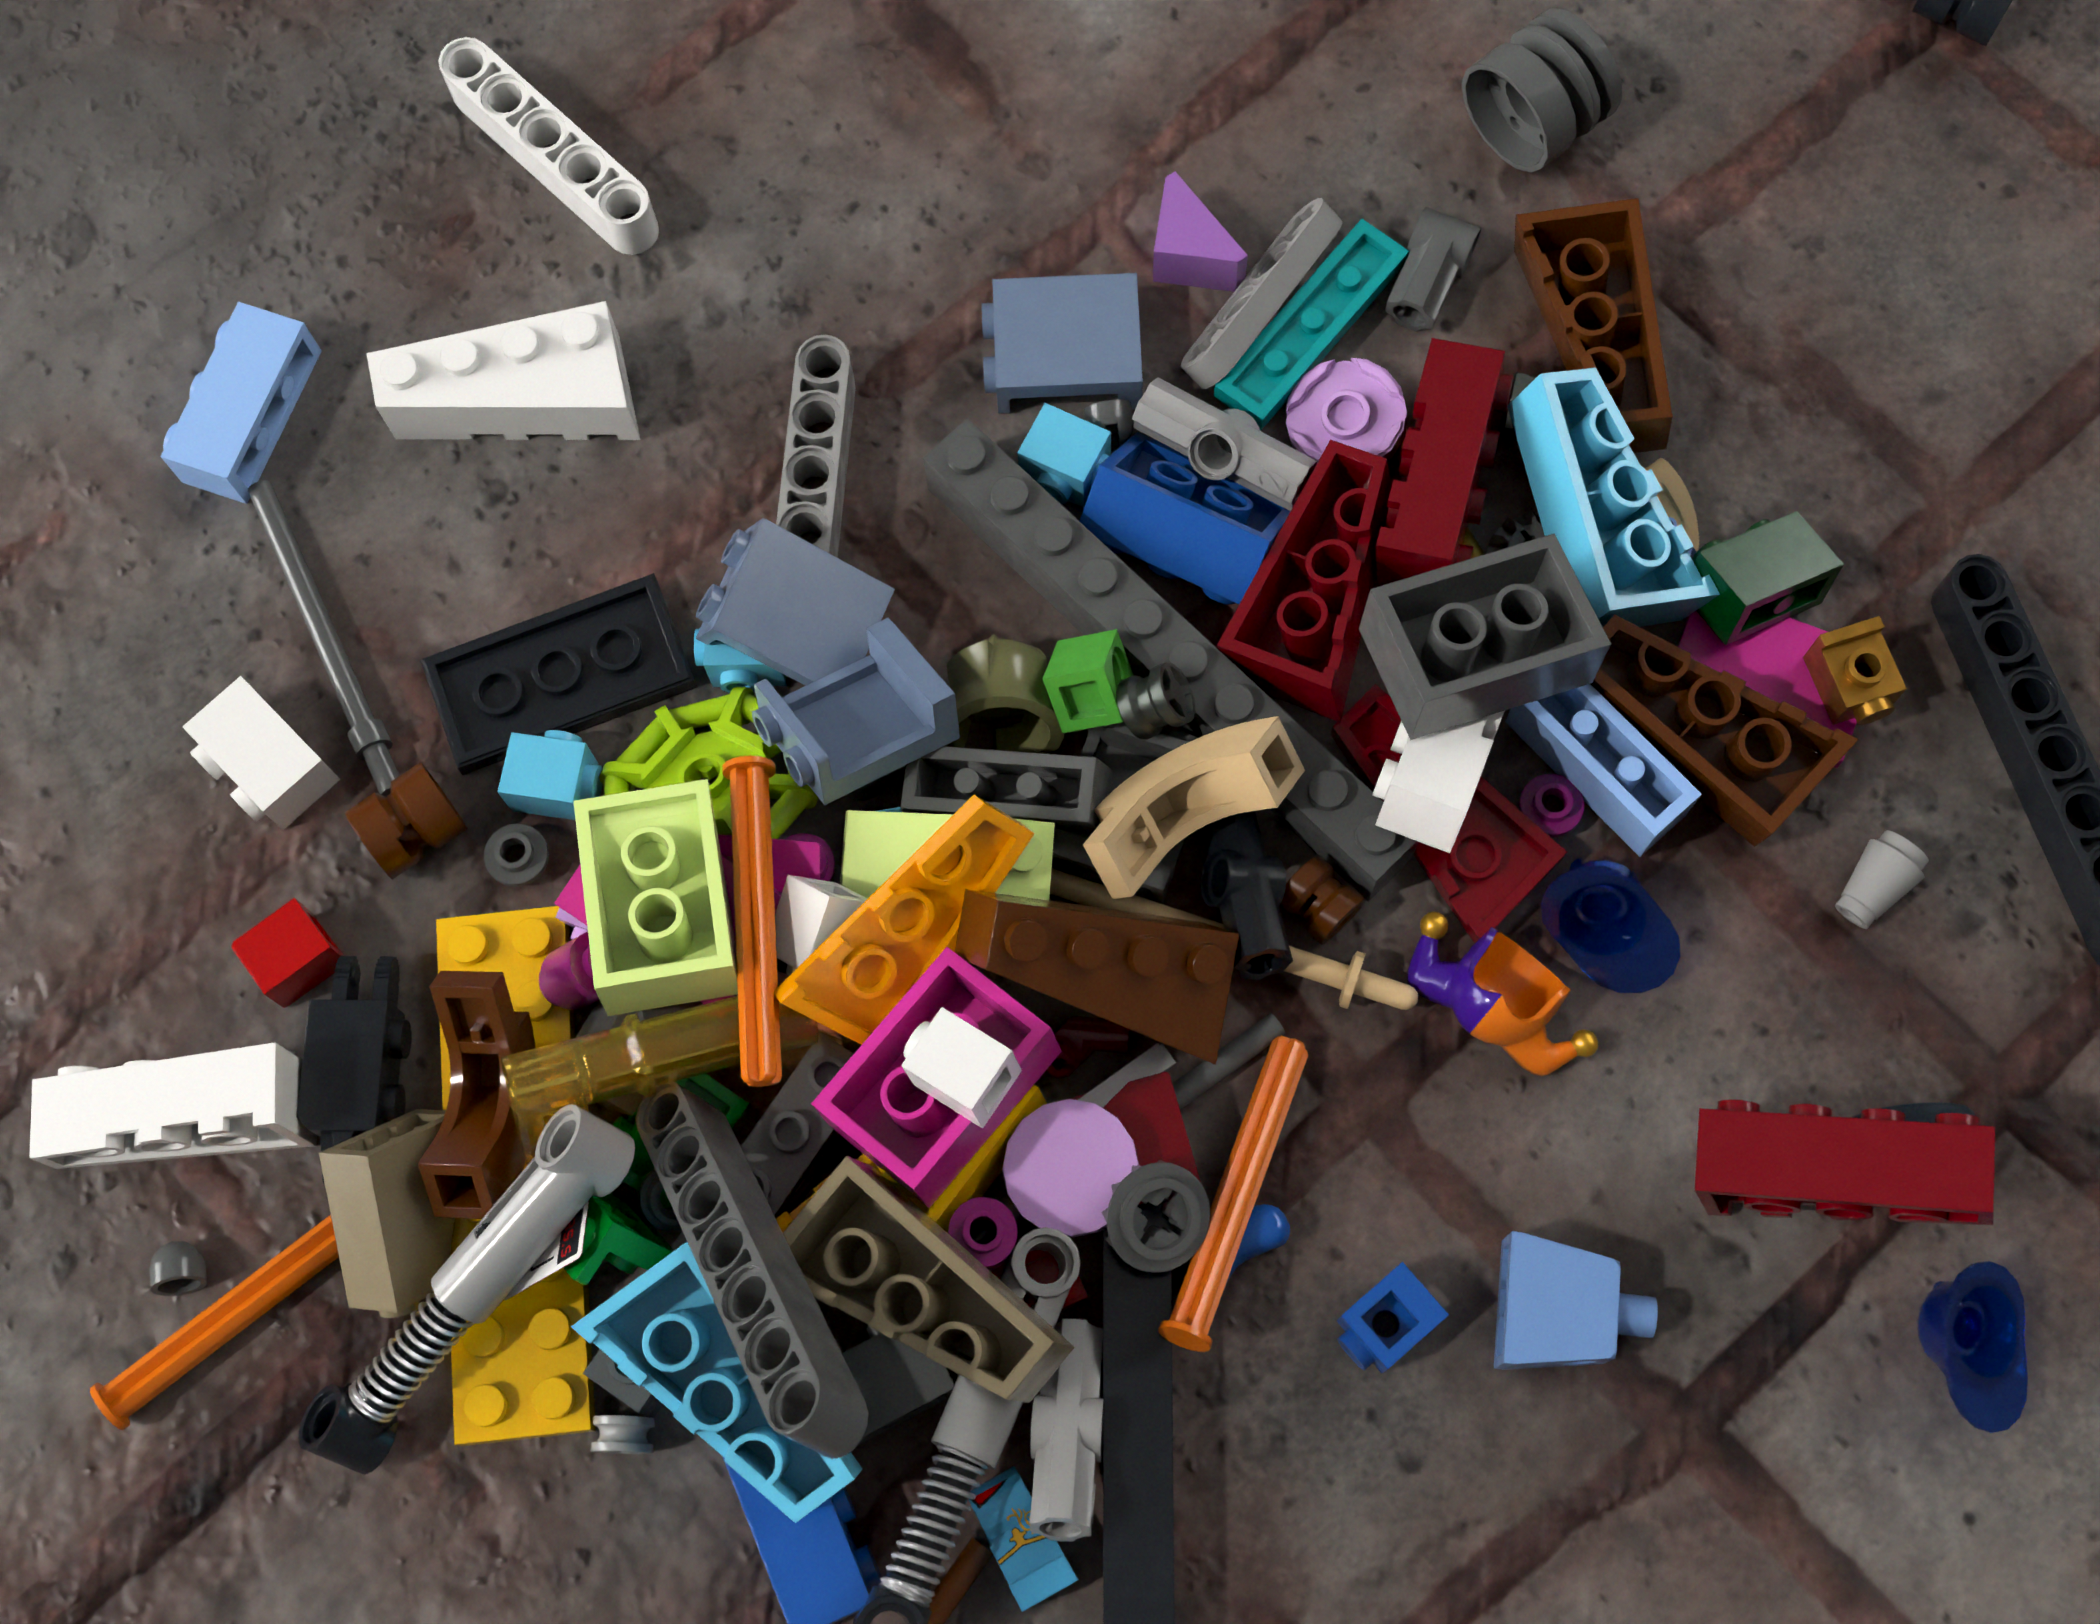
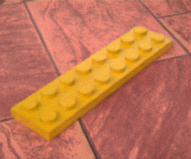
[436,906,596,1446]

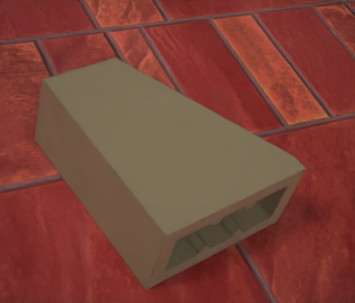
[319,1109,455,1318]

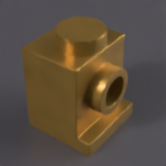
[1803,616,1907,725]

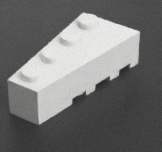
[367,301,640,440]
[1372,711,1505,853]
[29,1042,317,1169]

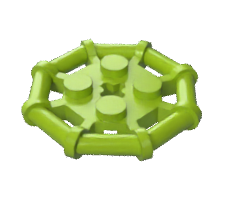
[599,687,819,858]

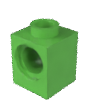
[1043,629,1133,733]

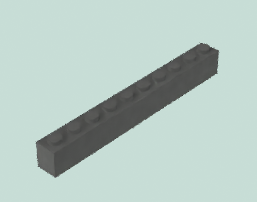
[923,418,1419,902]

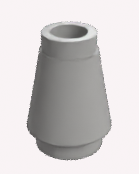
[1835,830,1929,929]

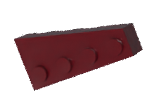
[1376,338,1514,587]
[1217,439,1392,723]
[1695,1100,1995,1225]

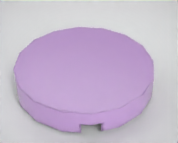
[1286,358,1408,465]
[1003,1099,1139,1237]

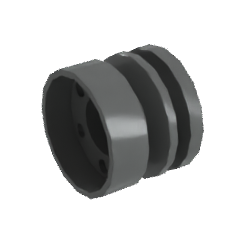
[1462,8,1622,173]

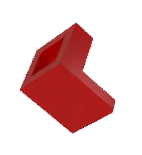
[231,898,344,1008]

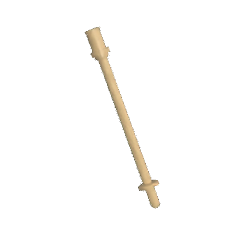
[1050,868,1418,1010]

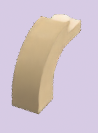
[1083,716,1305,899]

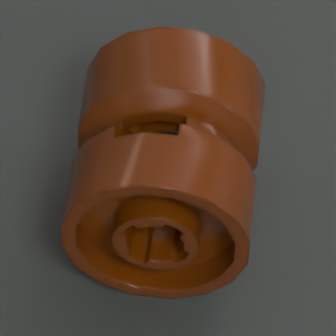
[344,762,468,880]

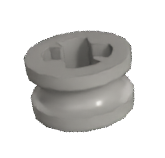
[591,1415,655,1454]

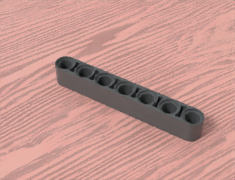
[636,1080,868,1459]

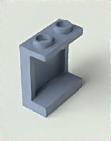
[982,273,1143,413]
[696,518,895,686]
[752,617,960,805]

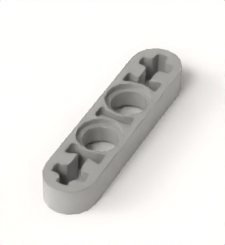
[1181,198,1342,389]

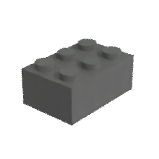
[1359,534,1611,740]

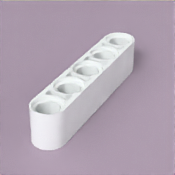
[439,37,659,255]

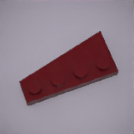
[1331,684,1567,943]

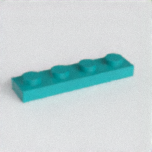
[1214,219,1409,430]

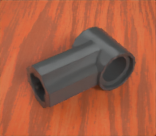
[1385,207,1481,332]

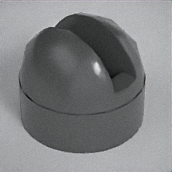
[1083,399,1134,446]
[150,1241,207,1296]

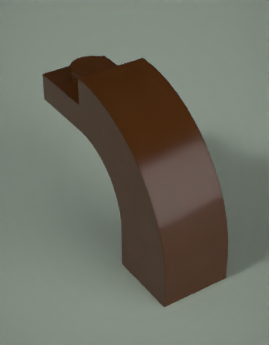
[418,971,537,1219]

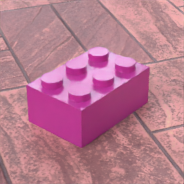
[811,947,1062,1208]

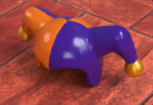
[1407,911,1598,1077]

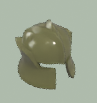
[945,634,1064,754]

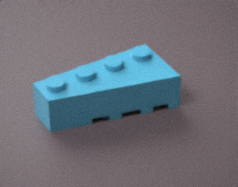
[1507,368,1720,627]
[571,1242,863,1523]

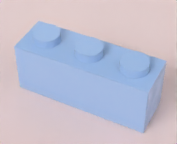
[160,301,322,504]
[1505,684,1702,857]

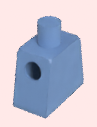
[1493,1231,1658,1370]

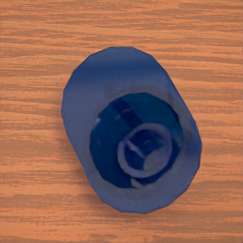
[1541,857,1681,993]
[1917,1261,2028,1433]

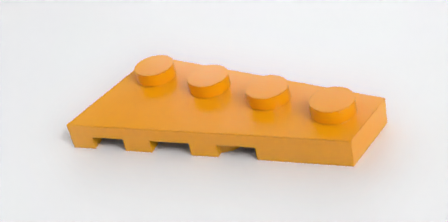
[774,795,1035,1045]

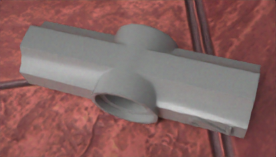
[1132,377,1317,512]
[1030,1319,1104,1542]

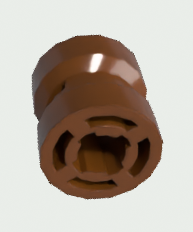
[1280,854,1366,945]

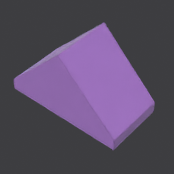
[1153,171,1248,292]

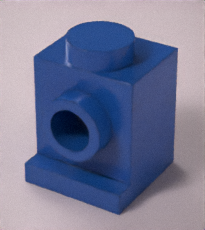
[1337,1262,1449,1373]

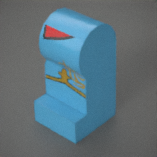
[968,1466,1079,1612]

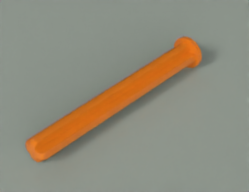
[722,756,782,1087]
[1158,1036,1308,1352]
[90,1214,339,1430]

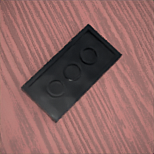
[420,573,697,775]

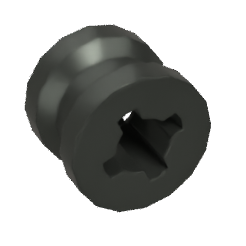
[1116,662,1195,740]

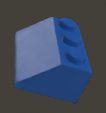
[1080,432,1290,604]

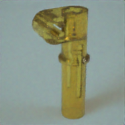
[501,984,819,1165]

